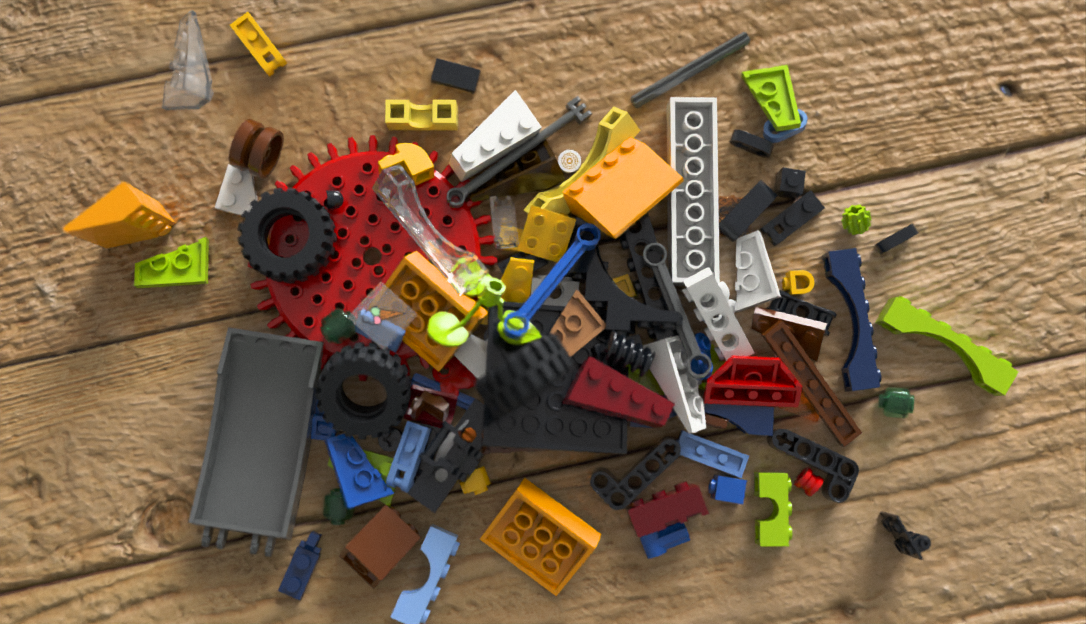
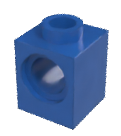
[708,474,747,504]

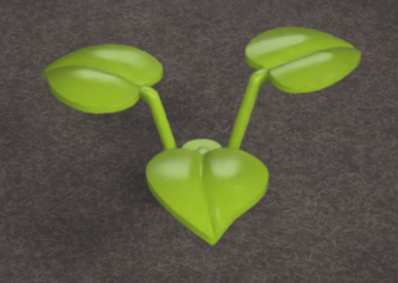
[427,260,541,347]

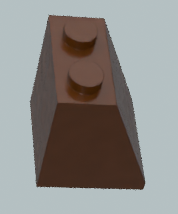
[339,505,421,589]

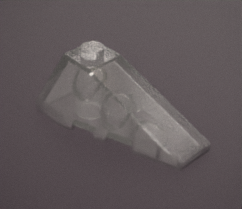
[162,10,213,110]

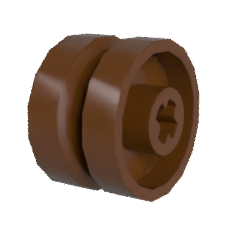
[229,119,284,179]

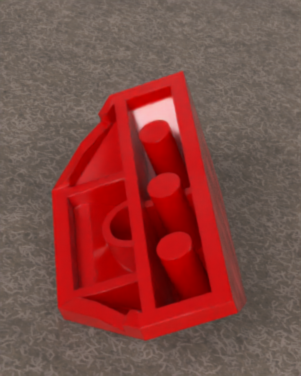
[703,356,802,407]

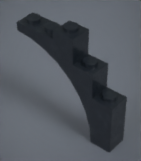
[566,218,683,338]

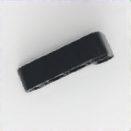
[767,428,859,503]
[590,436,681,510]

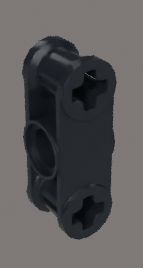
[766,290,837,336]

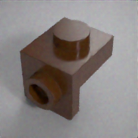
[410,390,449,422]

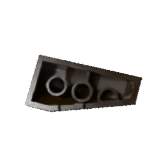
[469,140,565,202]

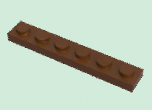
[761,320,862,447]

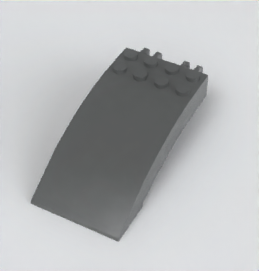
[188,327,324,557]

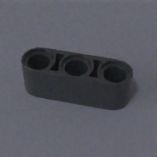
[719,180,778,242]

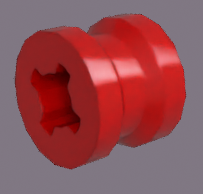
[793,467,824,497]

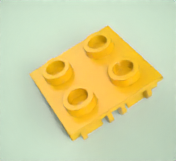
[517,205,576,263]

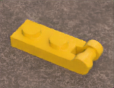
[230,12,288,77]

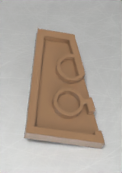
[549,290,606,357]

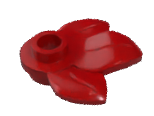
[432,356,476,396]

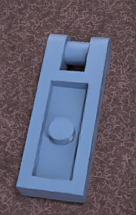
[386,421,432,493]

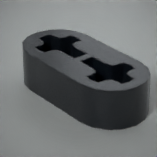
[729,130,774,158]
[875,223,919,255]

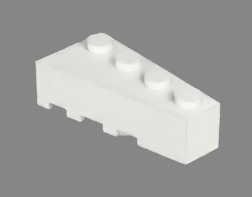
[449,90,542,182]

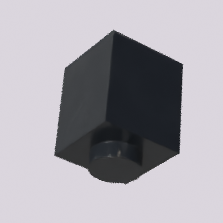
[774,167,806,199]

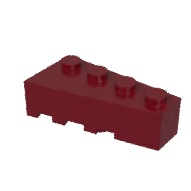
[562,357,675,428]

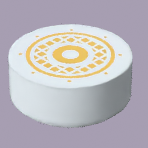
[558,150,581,174]

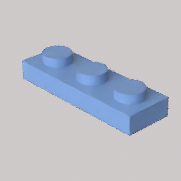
[674,430,749,478]

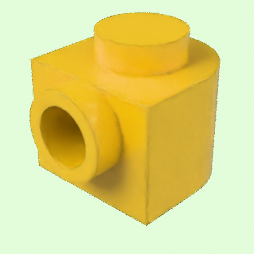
[782,270,814,296]
[459,466,491,495]

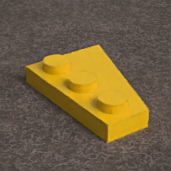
[481,257,534,325]

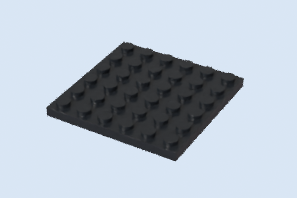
[481,302,630,454]

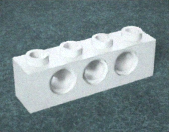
[683,267,754,361]

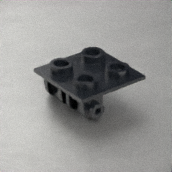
[880,511,931,560]

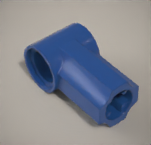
[639,522,690,559]

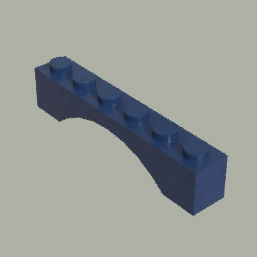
[822,248,882,392]
[628,395,774,436]

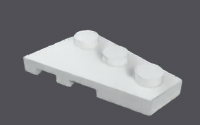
[735,231,781,312]

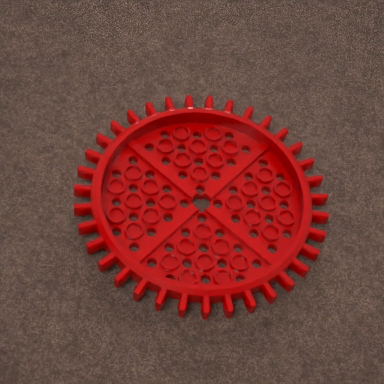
[248,135,497,382]

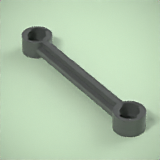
[642,243,712,379]

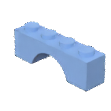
[391,524,460,624]

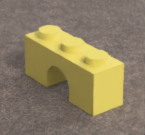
[385,100,458,130]

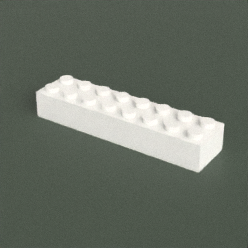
[667,97,720,286]

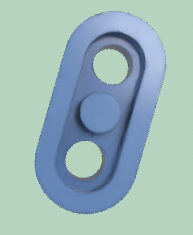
[763,109,808,143]

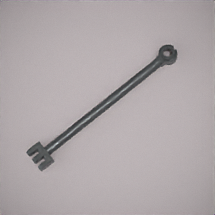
[446,96,592,208]

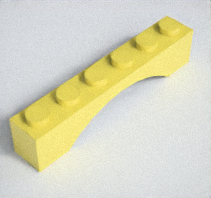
[524,107,641,215]

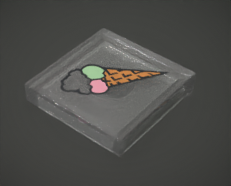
[347,282,417,351]

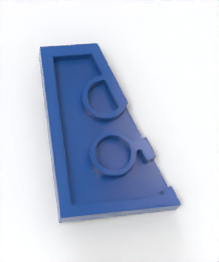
[325,434,394,510]

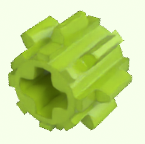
[841,204,872,235]

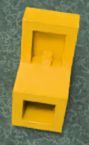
[378,143,434,186]

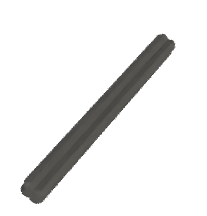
[631,32,750,108]

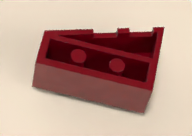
[625,481,709,538]

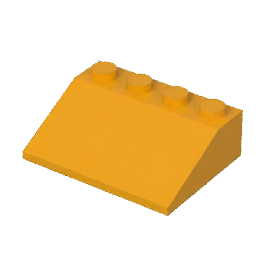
[562,137,684,239]
[62,181,176,249]
[367,251,489,372]
[480,477,602,596]

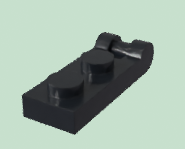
[760,190,825,247]

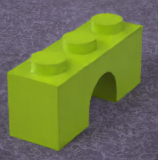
[754,472,792,546]

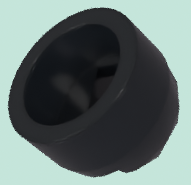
[327,190,344,209]

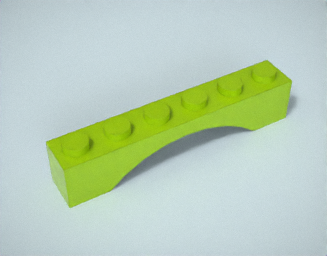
[875,296,1019,396]

